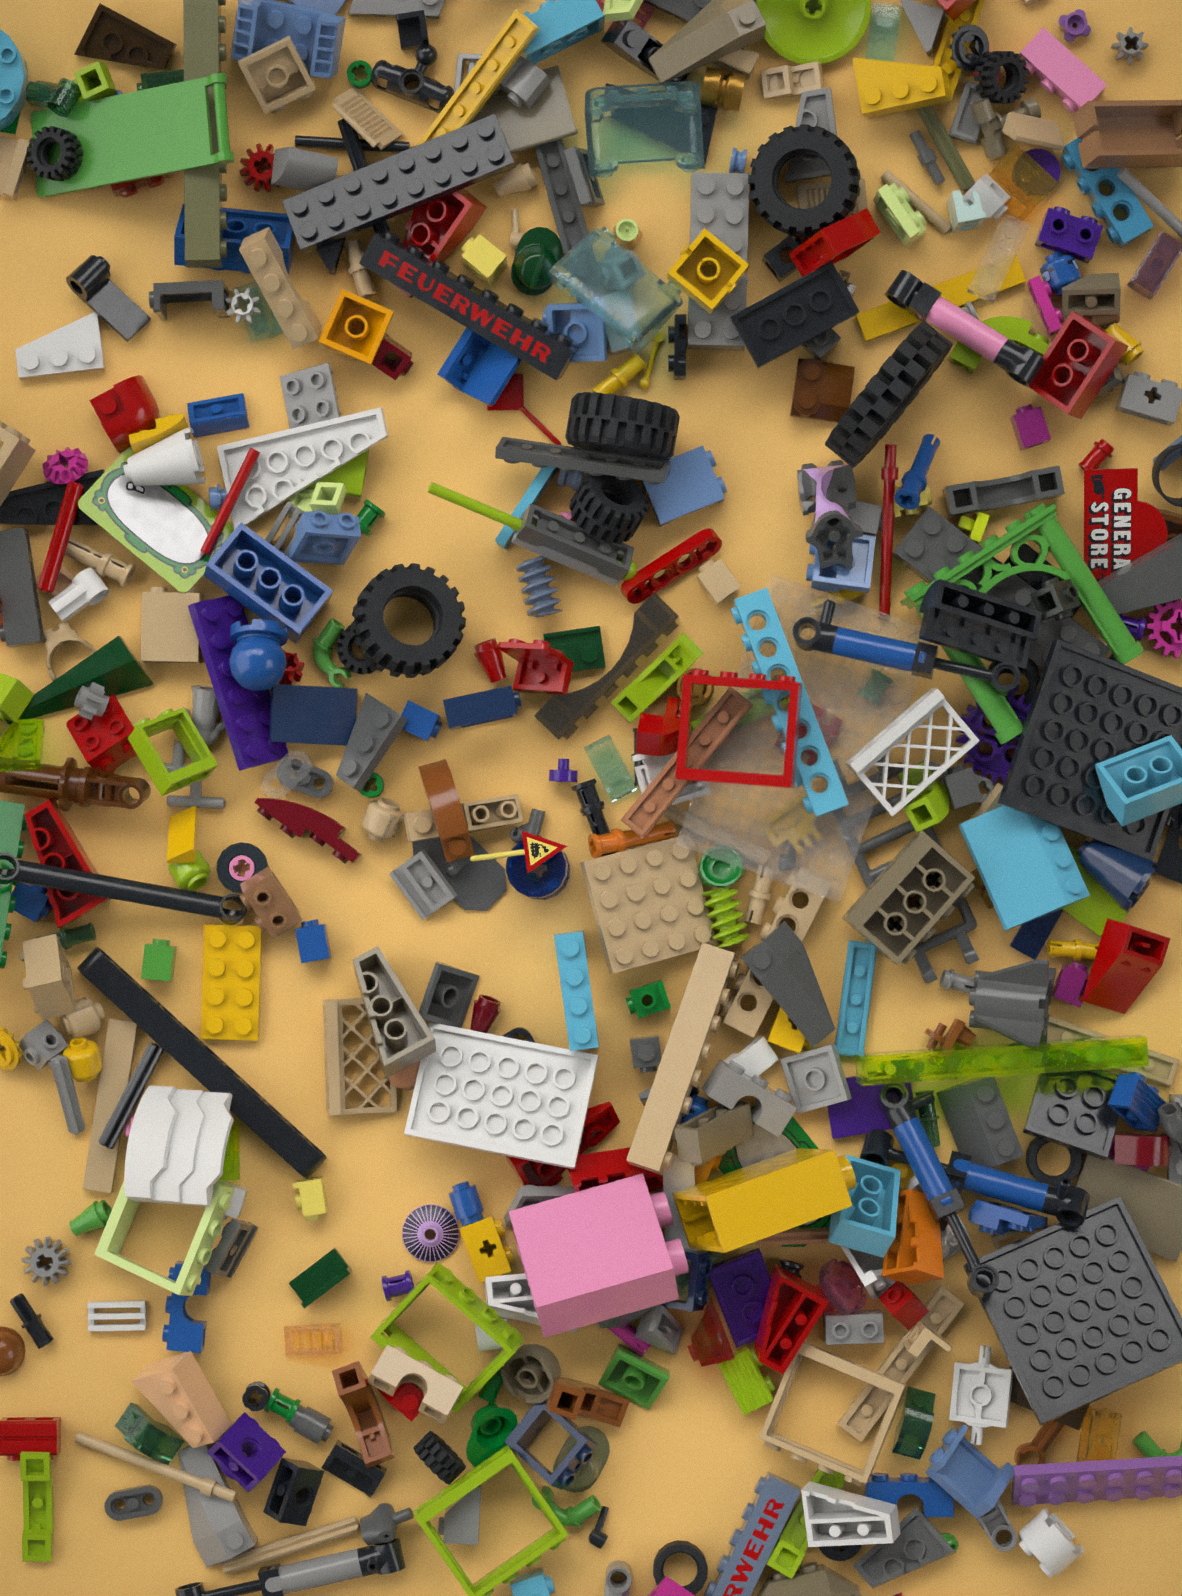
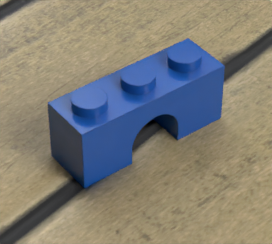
[162,1260,211,1353]
[864,1473,954,1517]

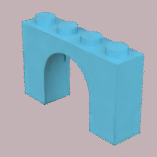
[554,930,599,1051]

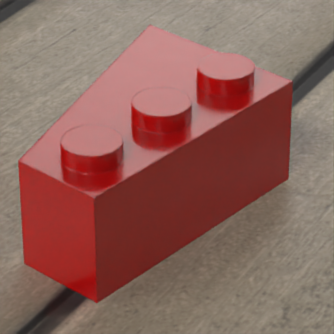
[567,1147,664,1192]

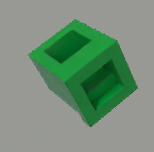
[625,980,671,1018]

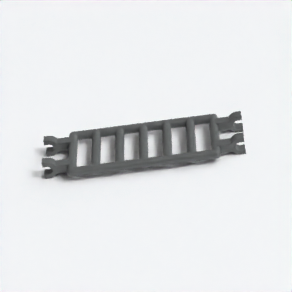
[832,756,979,984]

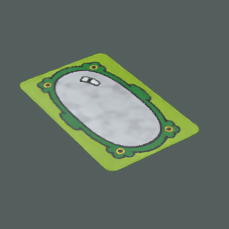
[78,447,234,593]

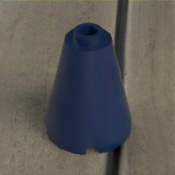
[1077,840,1160,913]

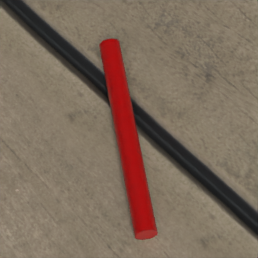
[200,447,261,555]

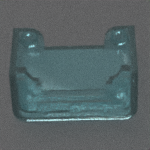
[585,81,705,178]
[548,226,683,355]

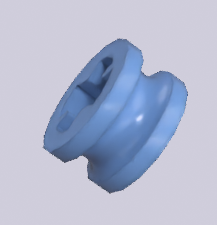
[729,147,747,173]

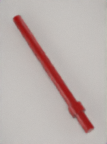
[879,444,899,617]

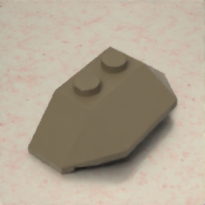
[757,1562,861,1596]

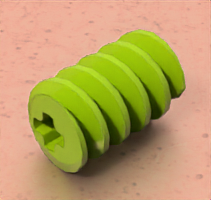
[702,886,750,948]

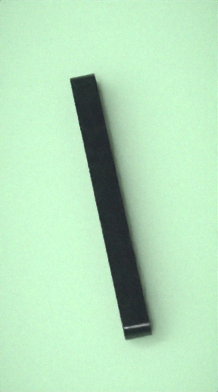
[77,946,327,1179]

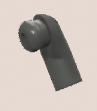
[510,808,545,844]

